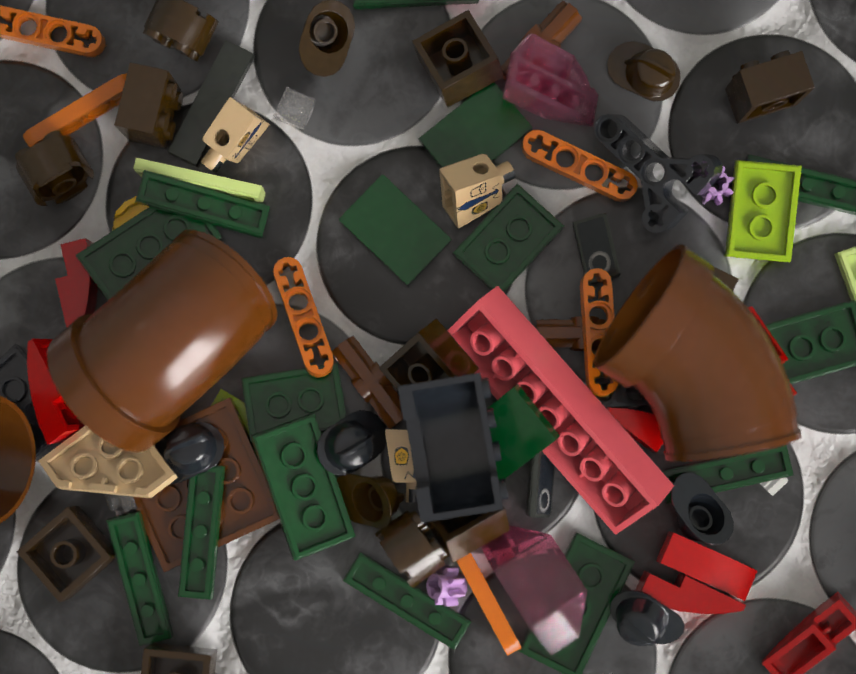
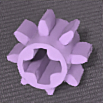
[693,166,734,206]
[426,565,467,607]

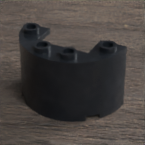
[398,373,508,523]

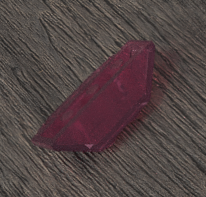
[503,34,598,126]
[481,525,588,655]

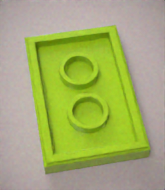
[725,160,802,262]

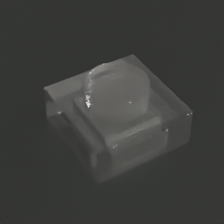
[273,87,316,131]
[105,494,137,516]

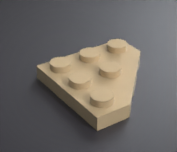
[38,426,178,498]

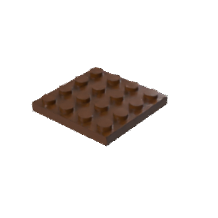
[130,397,279,572]

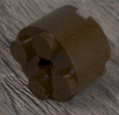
[143,0,219,62]
[15,131,94,206]
[375,510,448,588]

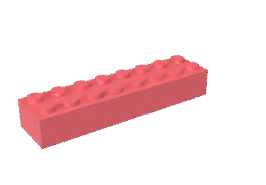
[447,286,674,535]

